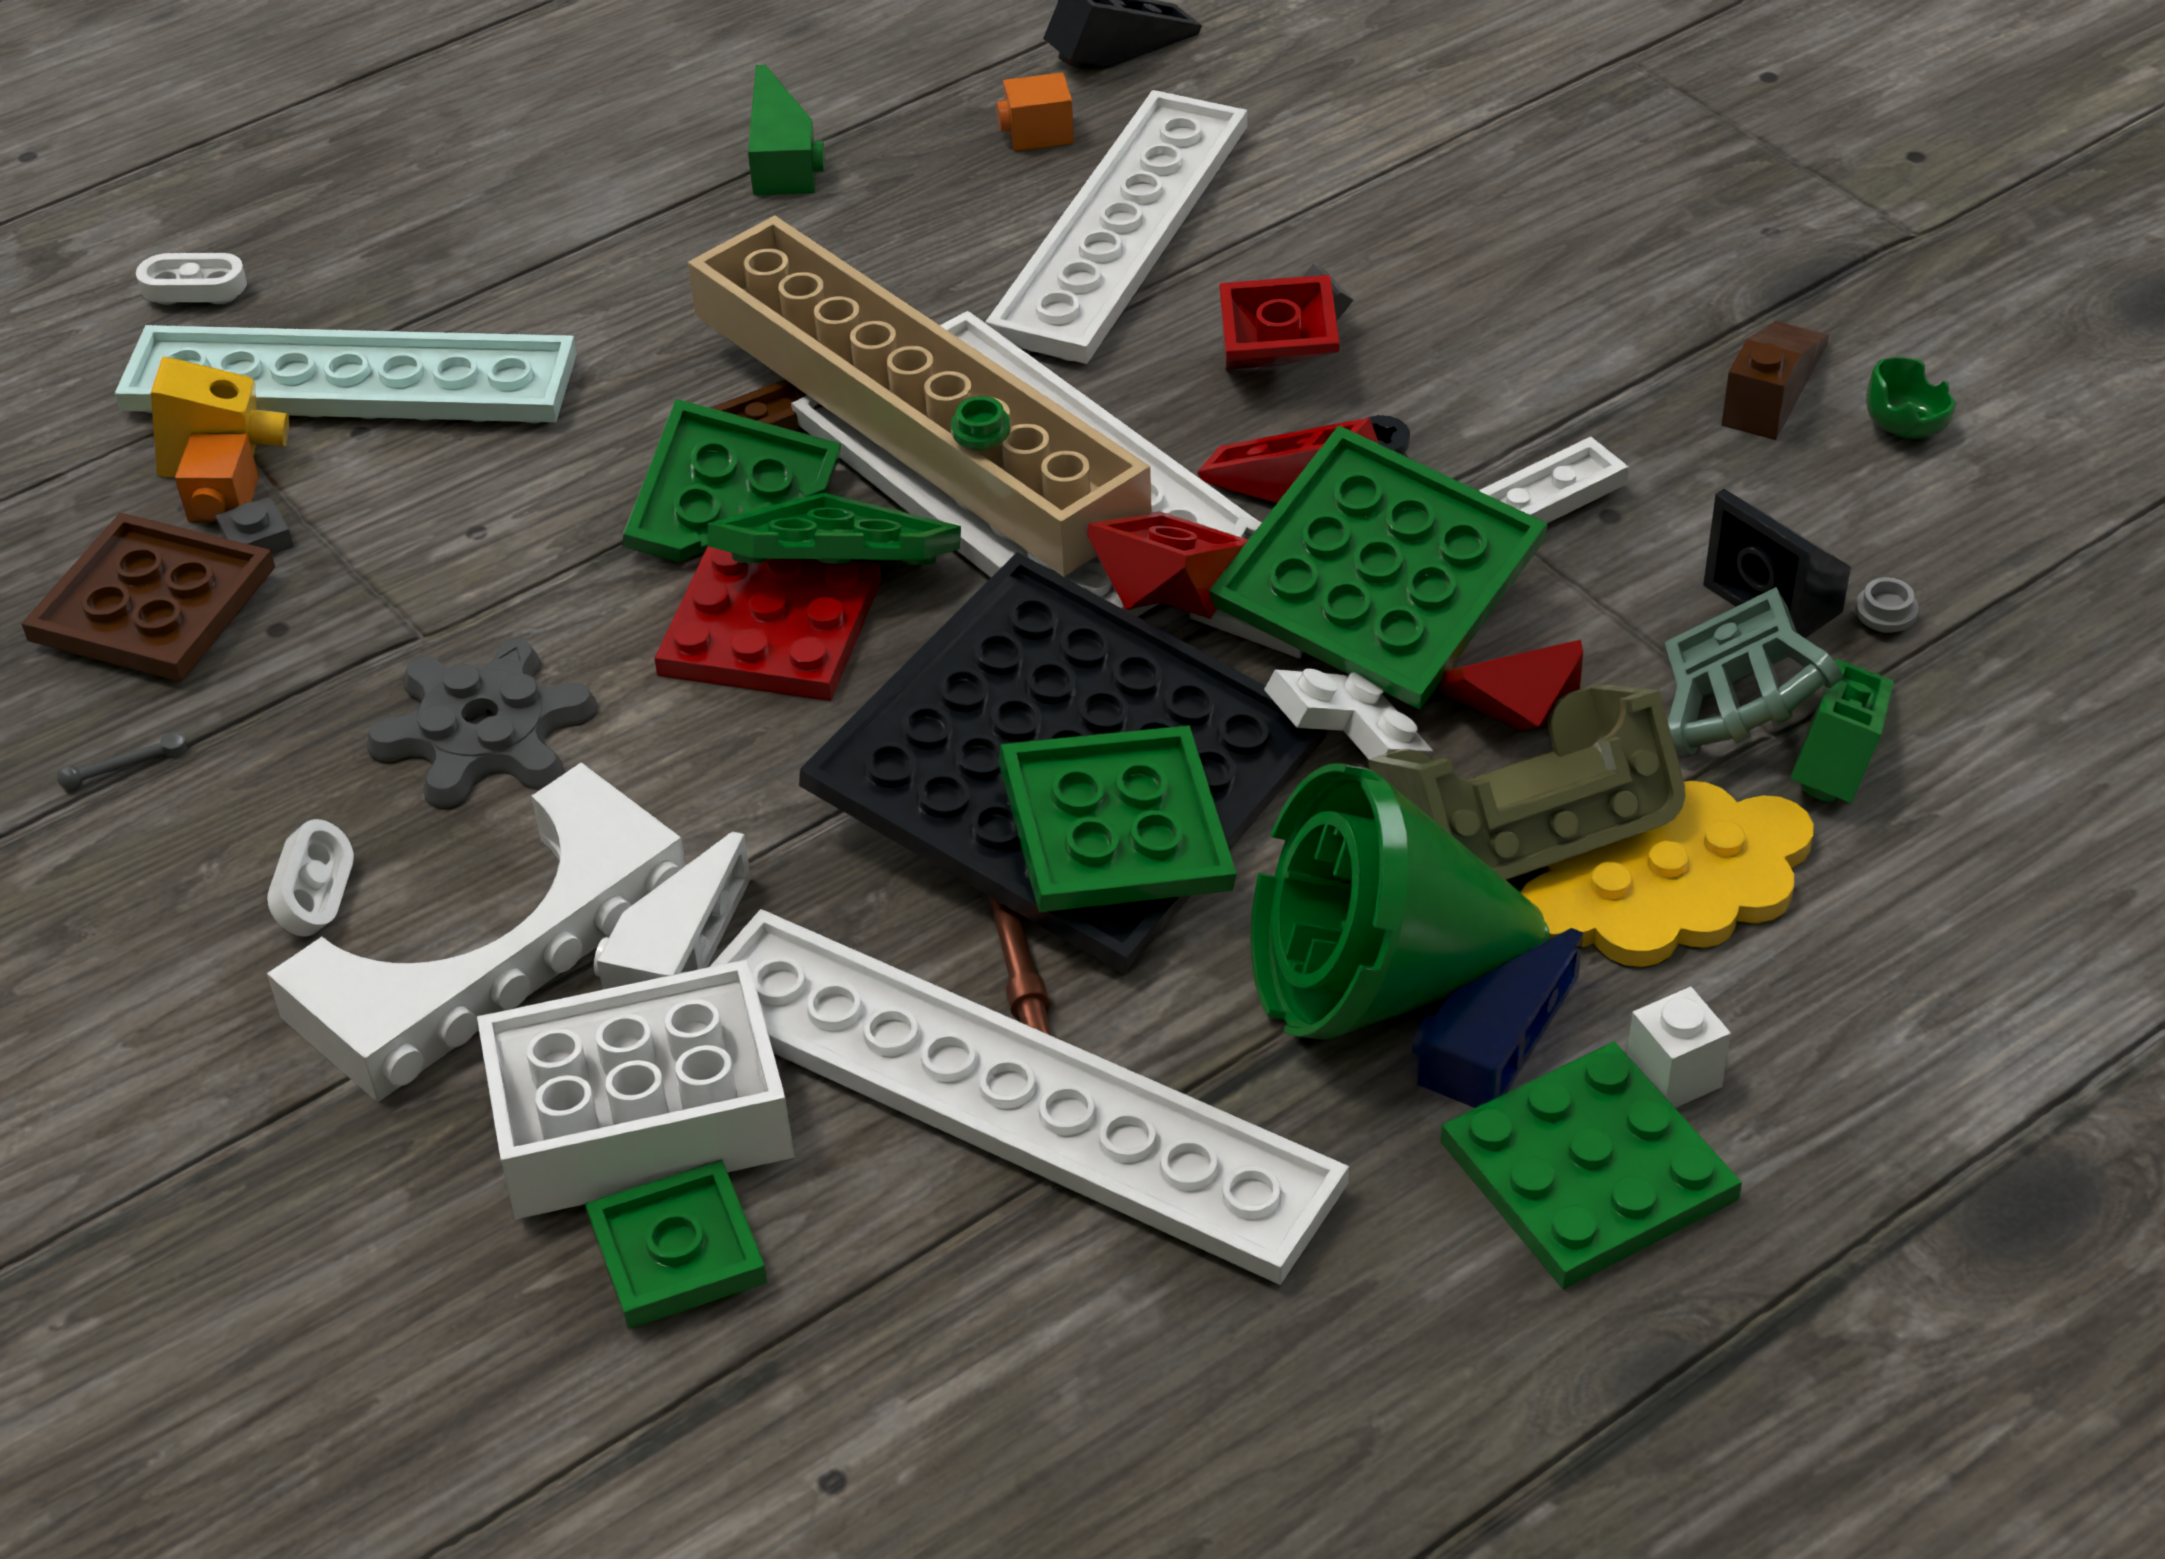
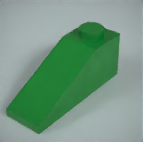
[748,65,825,195]
[1790,658,1894,803]

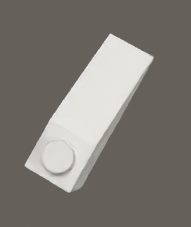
[594,832,751,990]

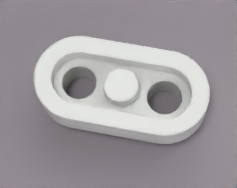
[136,253,247,305]
[267,819,354,936]

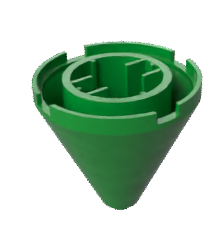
[1250,763,1549,1040]

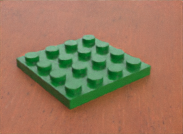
[1209,425,1547,710]

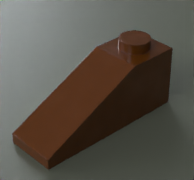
[1721,321,1829,440]

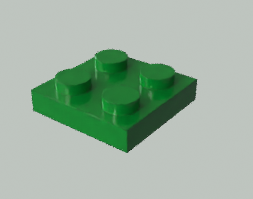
[585,1160,768,1329]

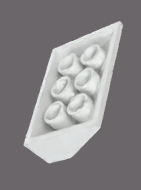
[477,959,795,1220]

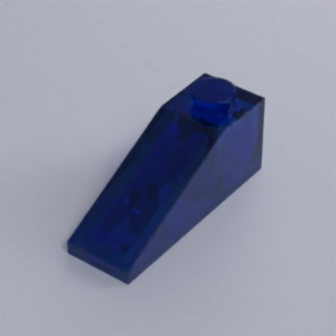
[1412,928,1584,1108]

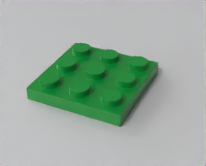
[999,726,1237,912]
[1440,1041,1742,1289]

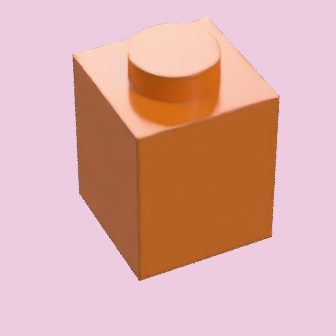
[996,72,1074,151]
[175,433,259,522]

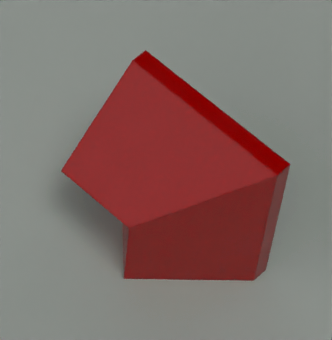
[1219,275,1340,370]
[1087,511,1248,619]
[1435,639,1584,731]

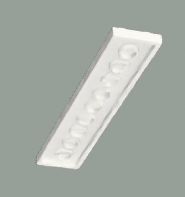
[710,909,1349,1285]

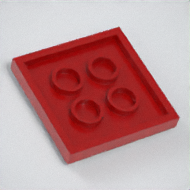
[654,547,882,701]

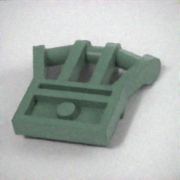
[1664,587,1843,757]

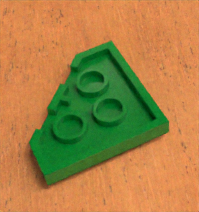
[623,399,841,562]
[707,492,961,565]

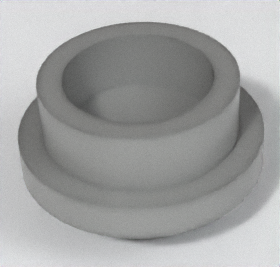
[1855,577,1918,633]

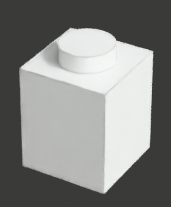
[1627,987,1731,1108]

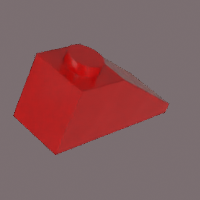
[1197,417,1379,503]

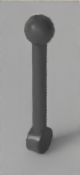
[57,732,187,790]

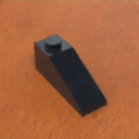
[1043,0,1202,69]

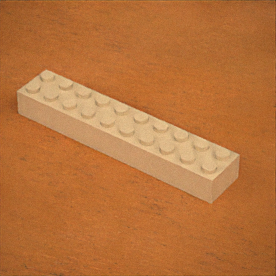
[688,215,1152,577]

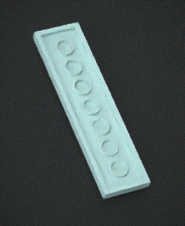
[114,325,577,423]

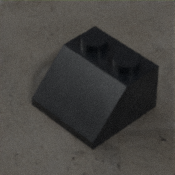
[1703,489,1851,638]

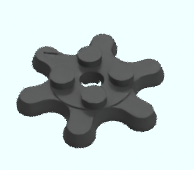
[367,639,597,808]

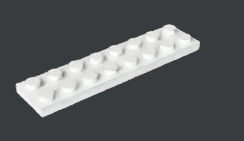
[985,90,1247,364]

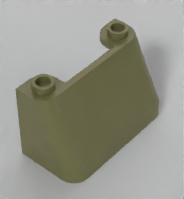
[1367,684,1685,880]

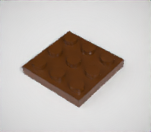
[21,512,275,682]

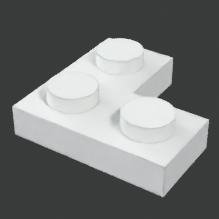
[1264,669,1434,759]

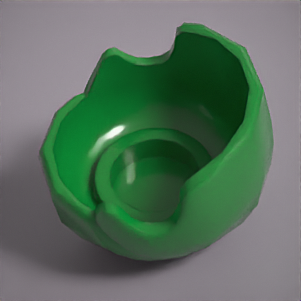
[1866,356,1956,439]

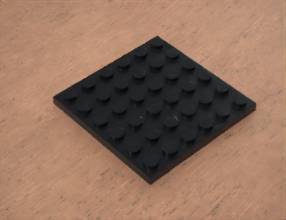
[799,552,1327,974]

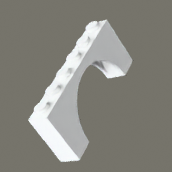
[267,763,686,1103]

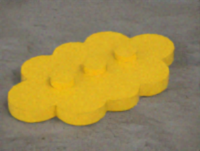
[1520,781,1814,967]

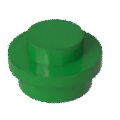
[951,396,1011,450]

